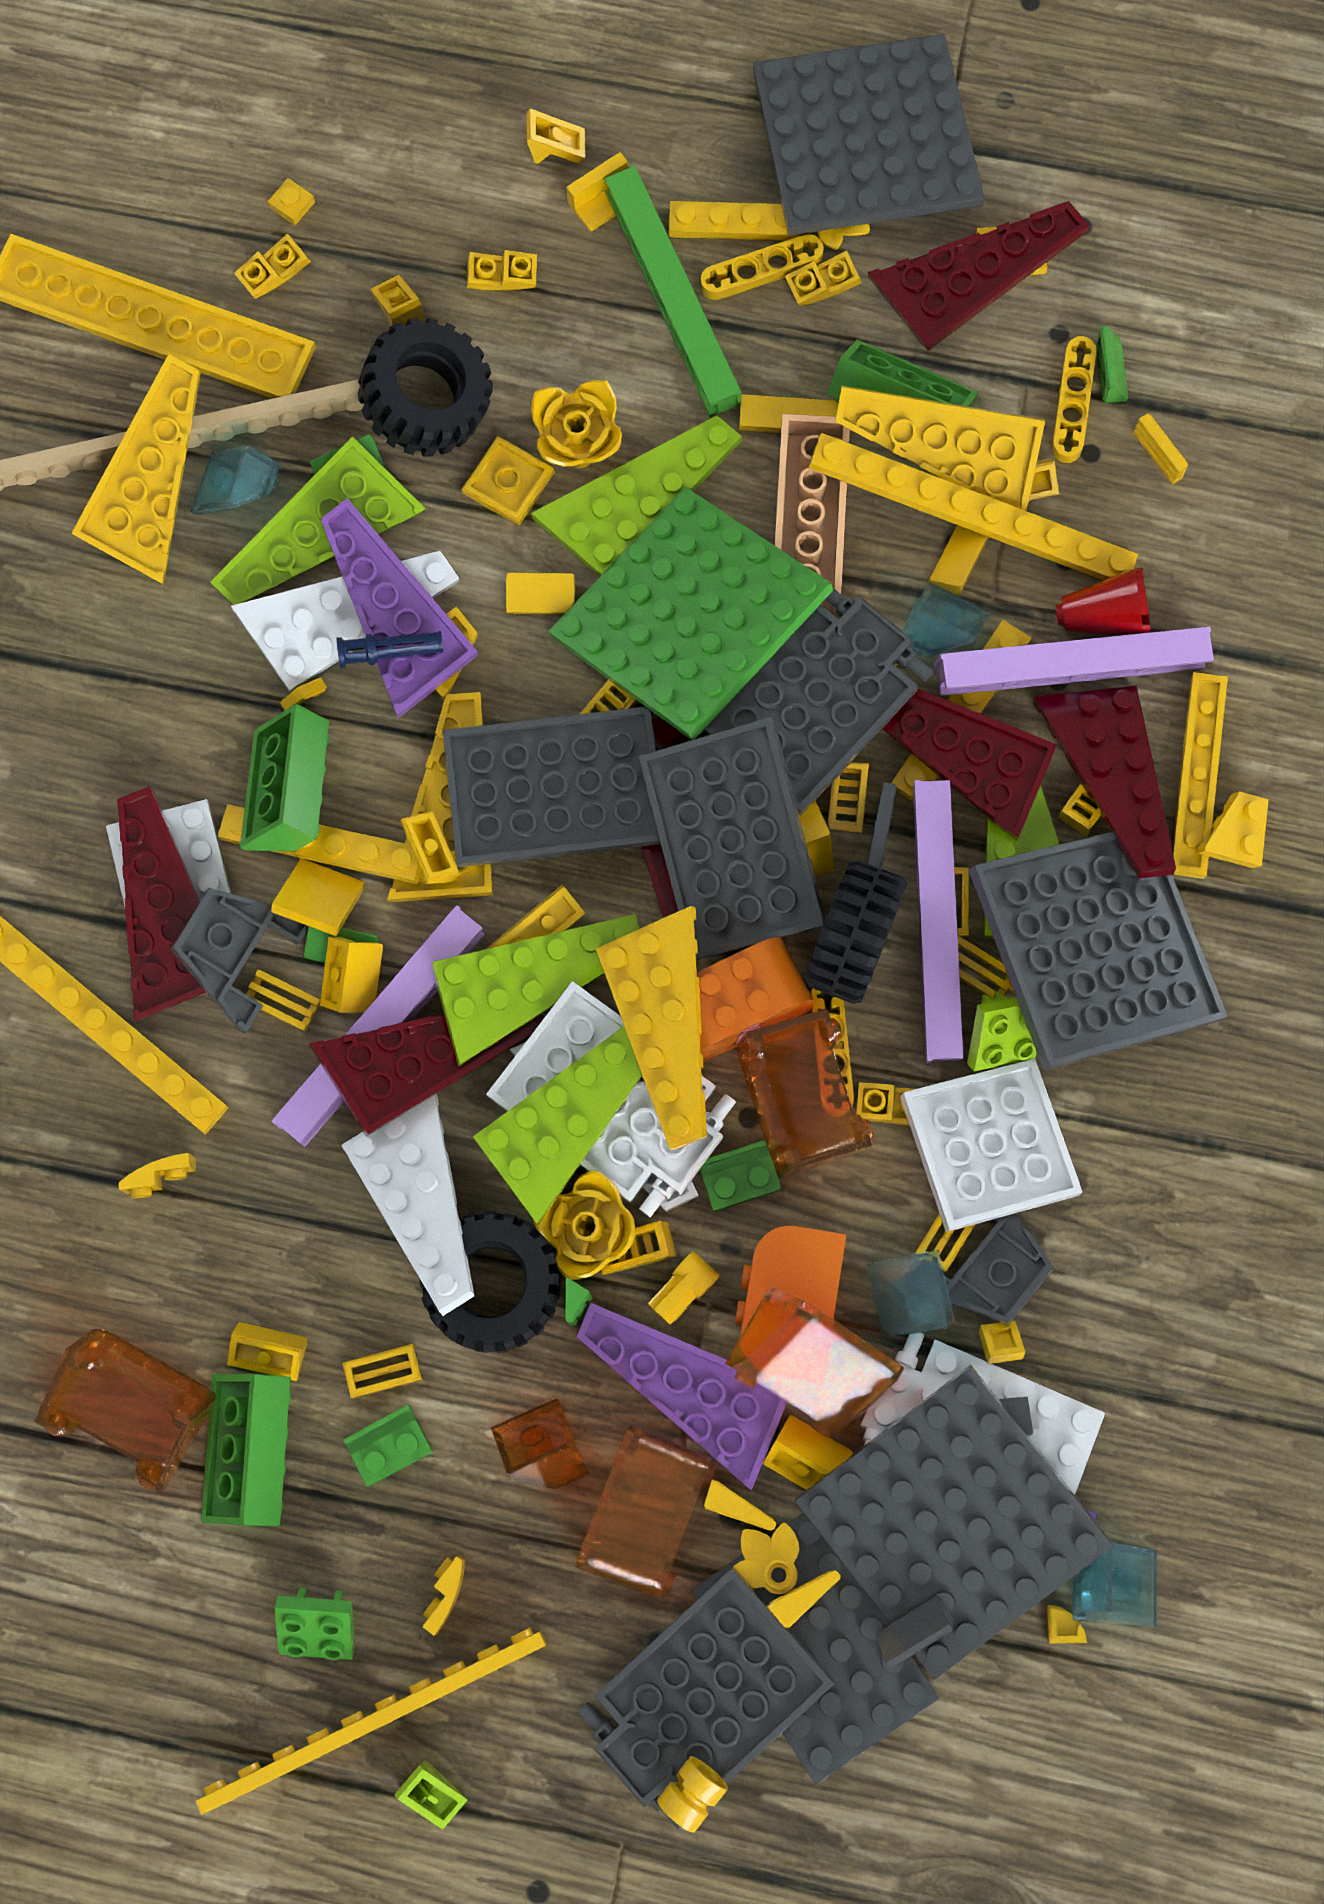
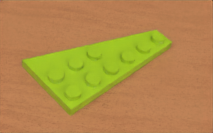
[531,416,742,577]

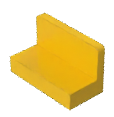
[566,152,628,231]
[320,936,383,1013]
[762,1415,853,1490]

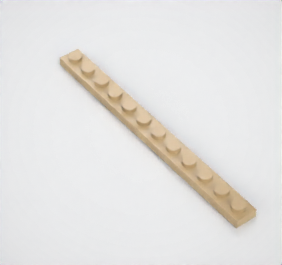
[0,379,364,491]

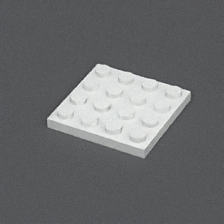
[900,1058,1083,1232]

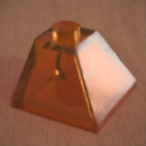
[491,1398,589,1489]

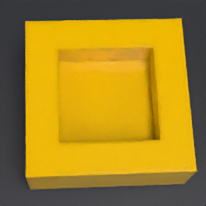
[267,178,315,226]
[978,1321,1026,1364]

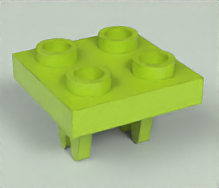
[967,992,1037,1072]

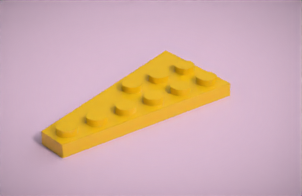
[835,385,1045,511]
[387,692,493,903]

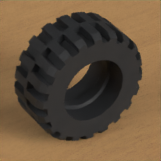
[358,318,493,457]
[804,860,907,1004]
[420,1211,561,1353]

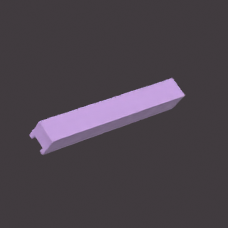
[933,627,1214,696]
[913,780,963,1064]
[271,905,485,1147]

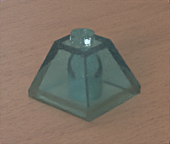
[190,445,281,515]
[902,583,991,657]
[867,1250,955,1336]
[1072,1543,1157,1627]

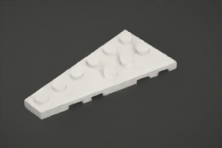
[231,551,460,693]
[342,1094,474,1316]

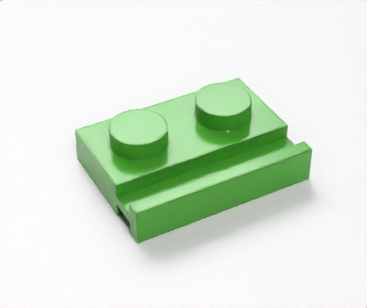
[700,1140,782,1212]
[343,1405,433,1488]

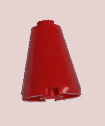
[1056,567,1151,635]

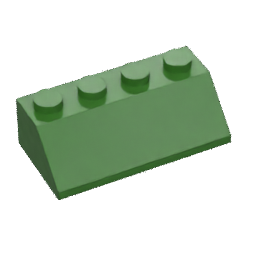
[827,339,979,407]
[240,704,329,851]
[201,1374,291,1526]

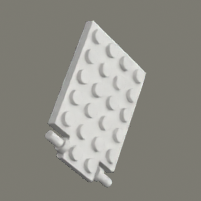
[486,981,736,1218]
[860,1330,1105,1495]

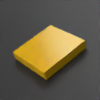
[462,435,555,526]
[271,858,365,936]

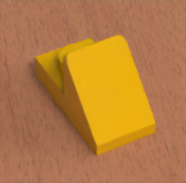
[527,109,585,164]
[370,275,423,326]

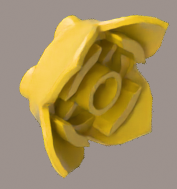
[531,380,622,468]
[533,1170,636,1280]

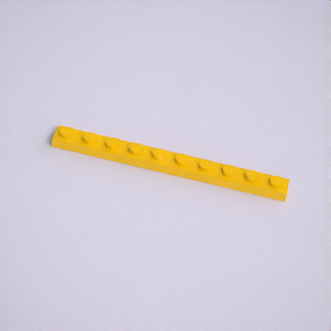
[808,433,1138,580]
[0,916,229,1135]
[196,1627,548,1815]

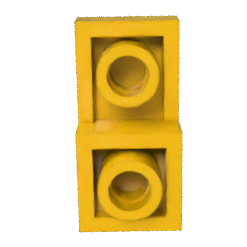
[234,233,311,299]
[466,250,537,290]
[785,250,862,306]
[856,1082,914,1126]
[119,1153,196,1199]
[422,1555,465,1636]

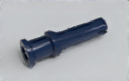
[336,631,444,669]

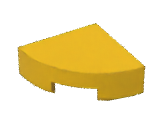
[280,677,327,710]
[1046,1605,1087,1643]

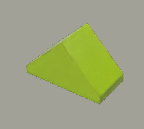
[394,1760,468,1830]

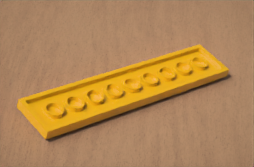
[0,234,316,399]

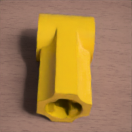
[648,1251,720,1325]

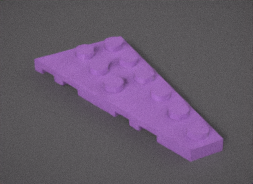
[321,498,478,719]
[577,1303,793,1491]

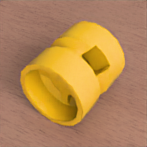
[656,1756,728,1833]

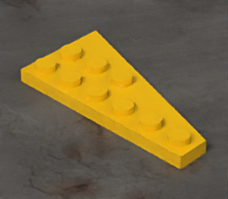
[71,354,201,585]
[596,906,707,1150]

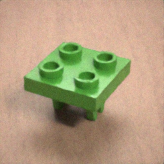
[274,1587,355,1660]

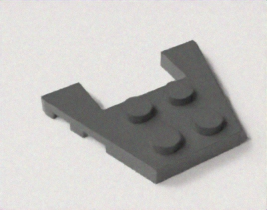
[170,888,309,1033]
[901,1213,1054,1325]

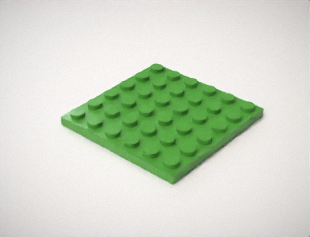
[548,487,833,740]

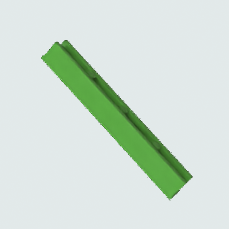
[605,165,742,417]

